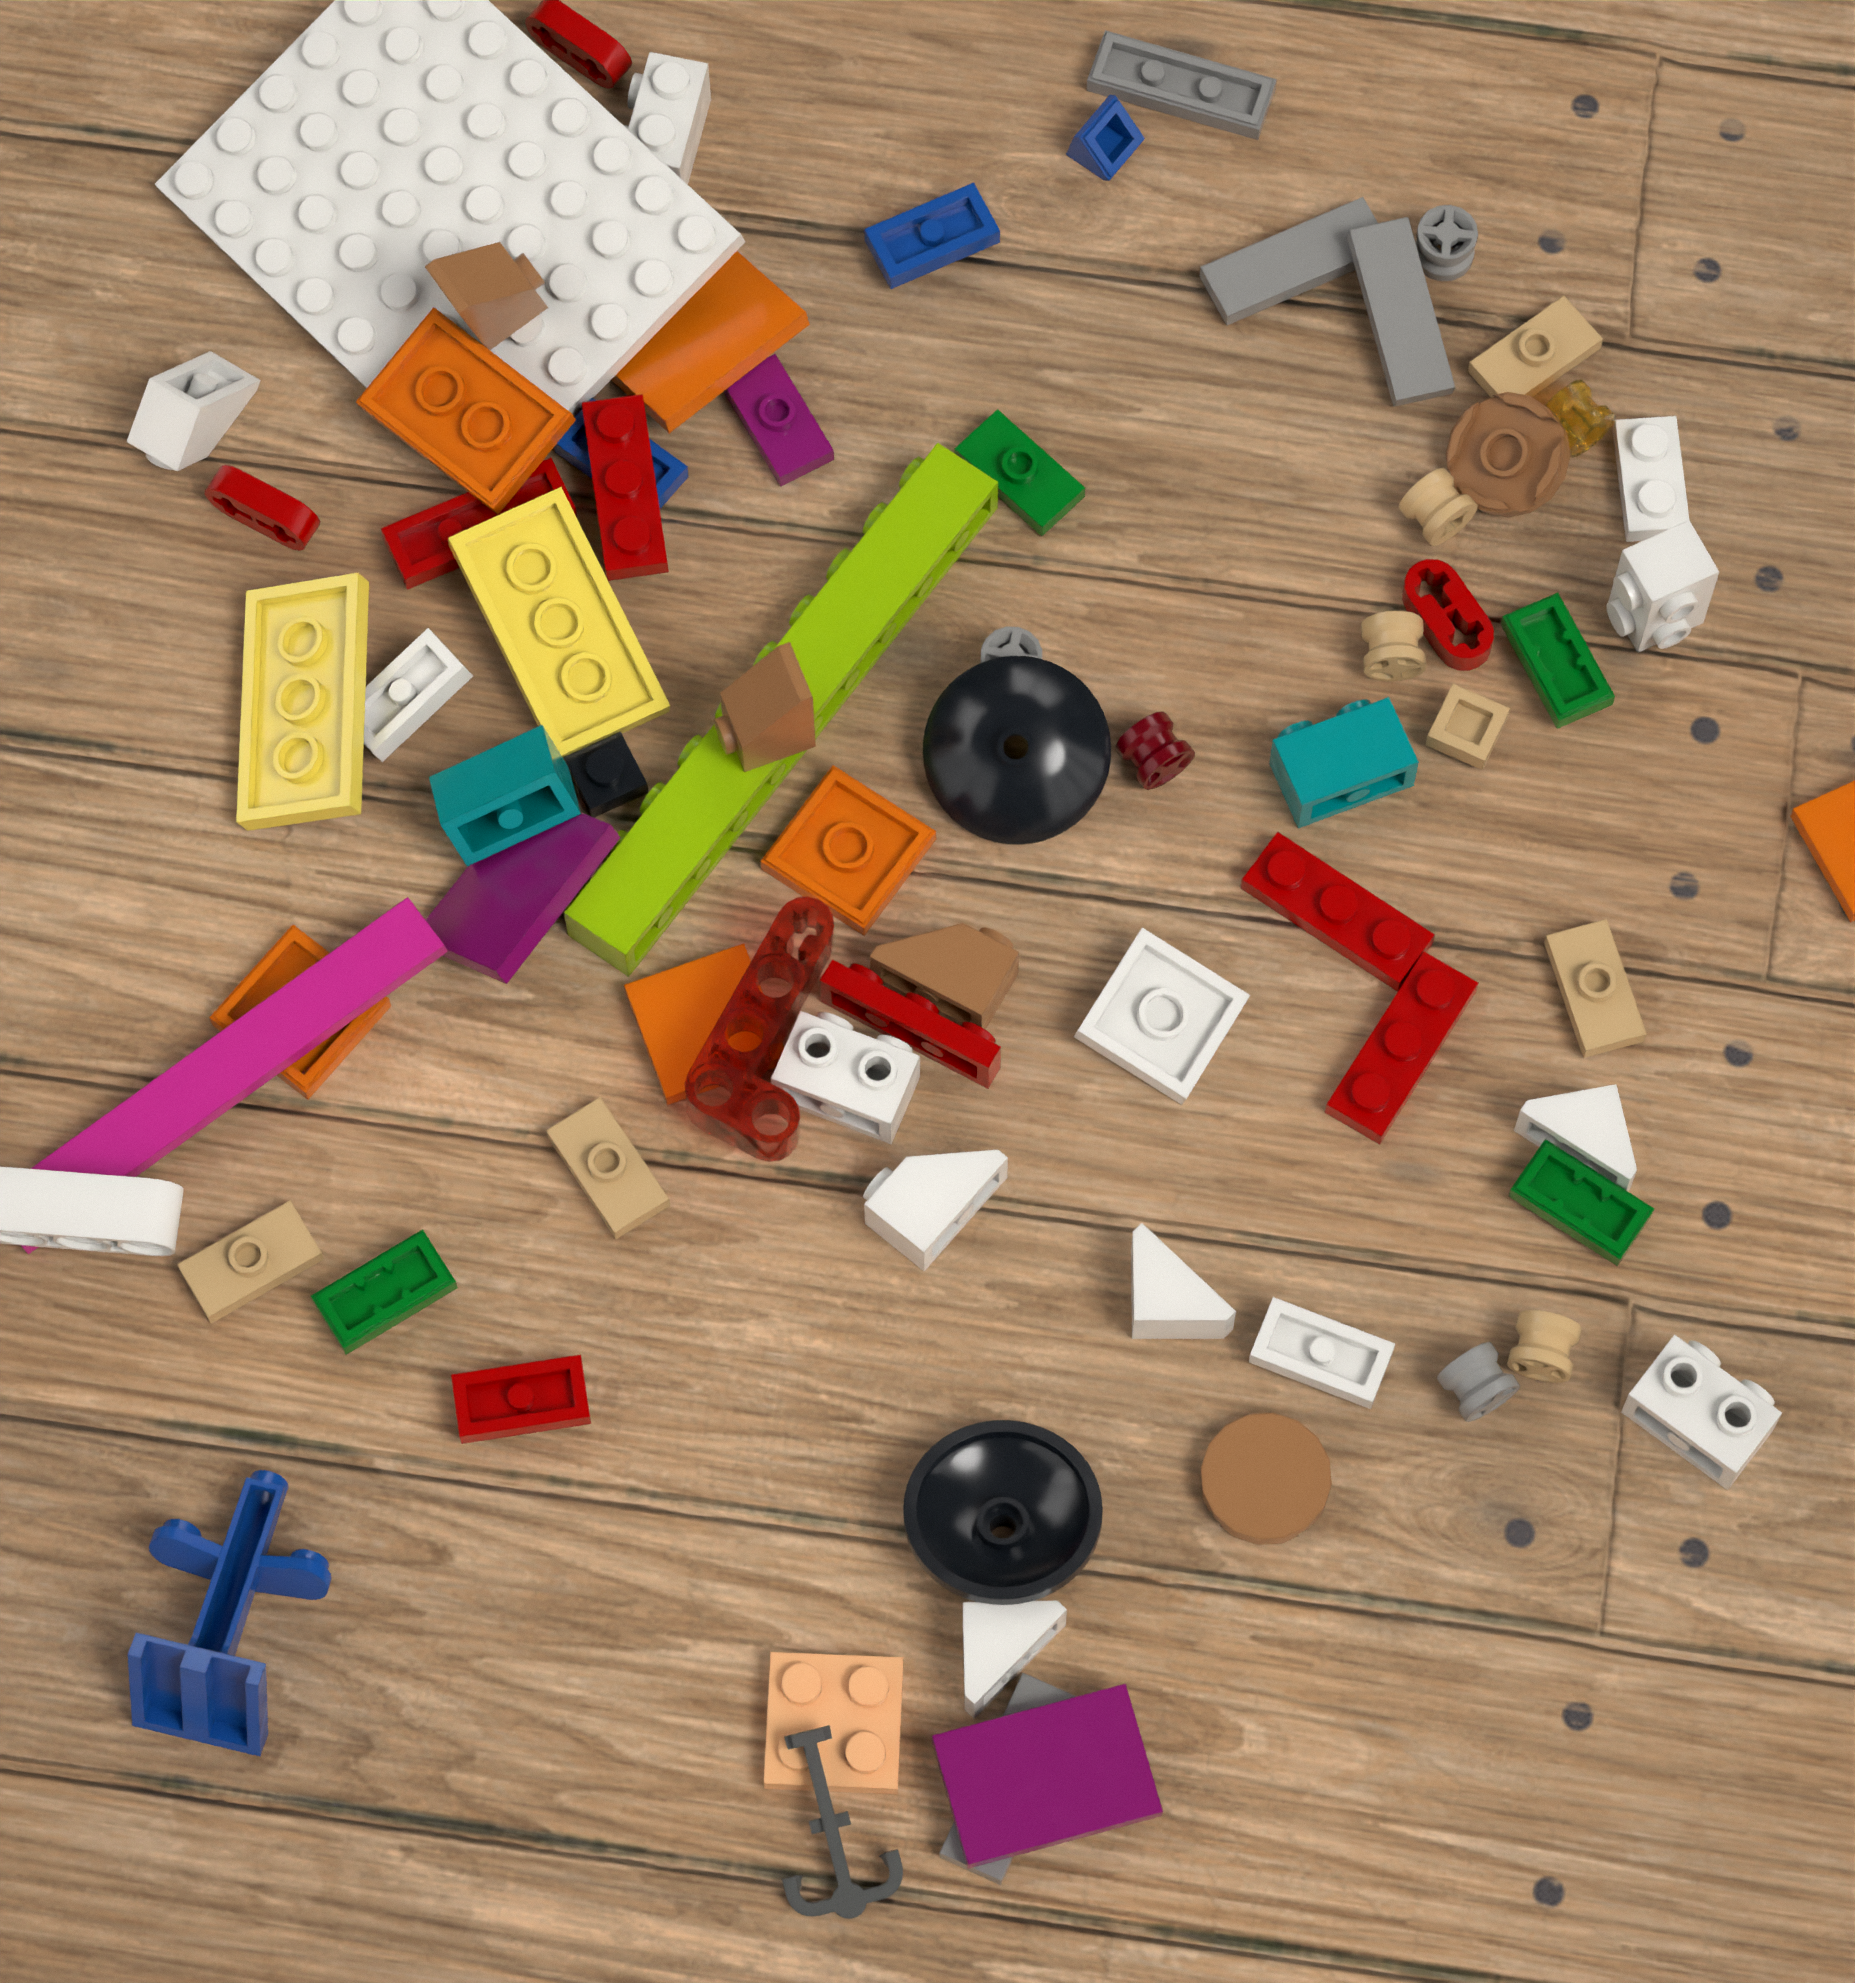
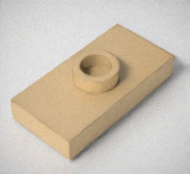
[1468,296,1603,398]
[1544,919,1647,1058]
[546,1097,670,1239]
[177,1200,324,1324]

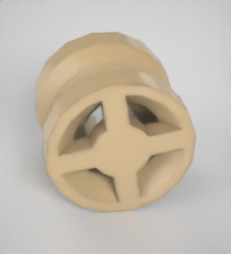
[1399,468,1478,546]
[1361,611,1426,681]
[1507,1310,1582,1383]

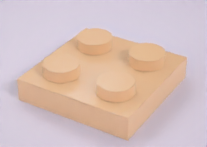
[764,1652,904,1794]

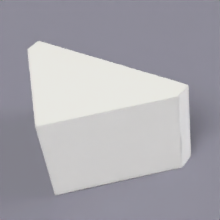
[1514,1084,1637,1192]
[1131,1223,1236,1339]
[963,1600,1067,1719]

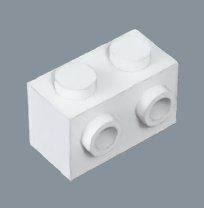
[624,52,711,185]
[1606,520,1719,653]
[771,1011,920,1144]
[1621,1335,1782,1490]

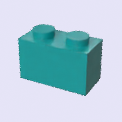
[1269,697,1419,829]
[429,724,581,866]

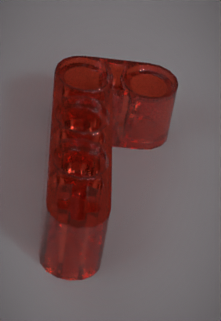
[685,896,834,1162]

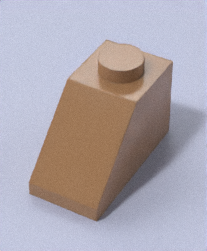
[425,242,548,350]
[714,642,816,772]
[870,923,1019,1030]

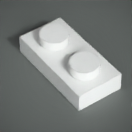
[1612,416,1689,542]
[364,628,473,762]
[1249,1297,1395,1409]

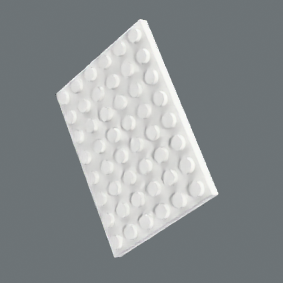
[155,0,746,417]

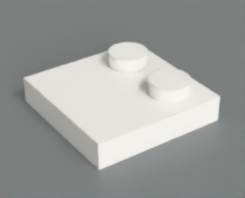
[1074,928,1250,1105]

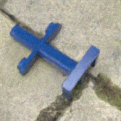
[127,1470,332,1756]

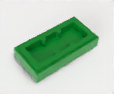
[954,409,1085,536]
[1501,592,1615,729]
[1508,1139,1654,1266]
[311,1229,458,1355]

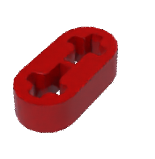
[525,0,632,89]
[204,465,321,551]
[1402,559,1494,671]

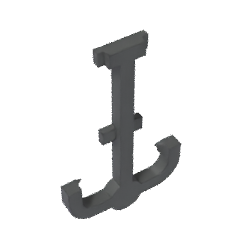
[782,1725,903,1919]

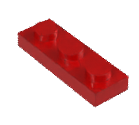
[582,394,669,581]
[381,457,578,590]
[1241,831,1435,992]
[1325,951,1479,1145]
[820,959,1001,1089]

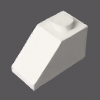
[127,351,261,471]
[863,1150,1008,1271]

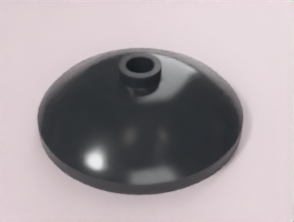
[922,656,1111,845]
[903,1420,1103,1605]

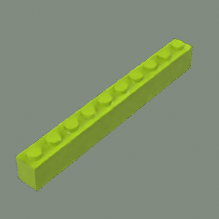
[564,443,998,977]

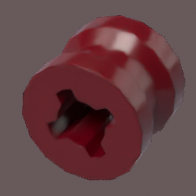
[1115,711,1195,790]

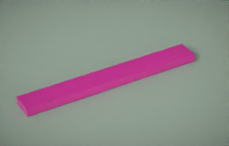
[21,897,448,1254]

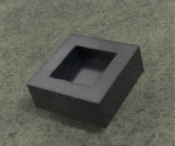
[564,732,649,818]

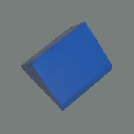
[1066,95,1145,181]

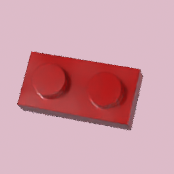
[451,1354,591,1444]

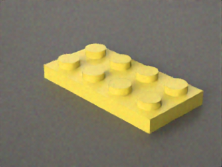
[448,487,670,759]
[236,573,369,831]

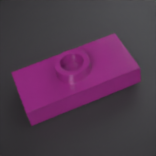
[724,354,834,487]

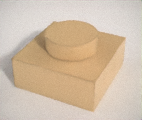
[1425,683,1510,770]

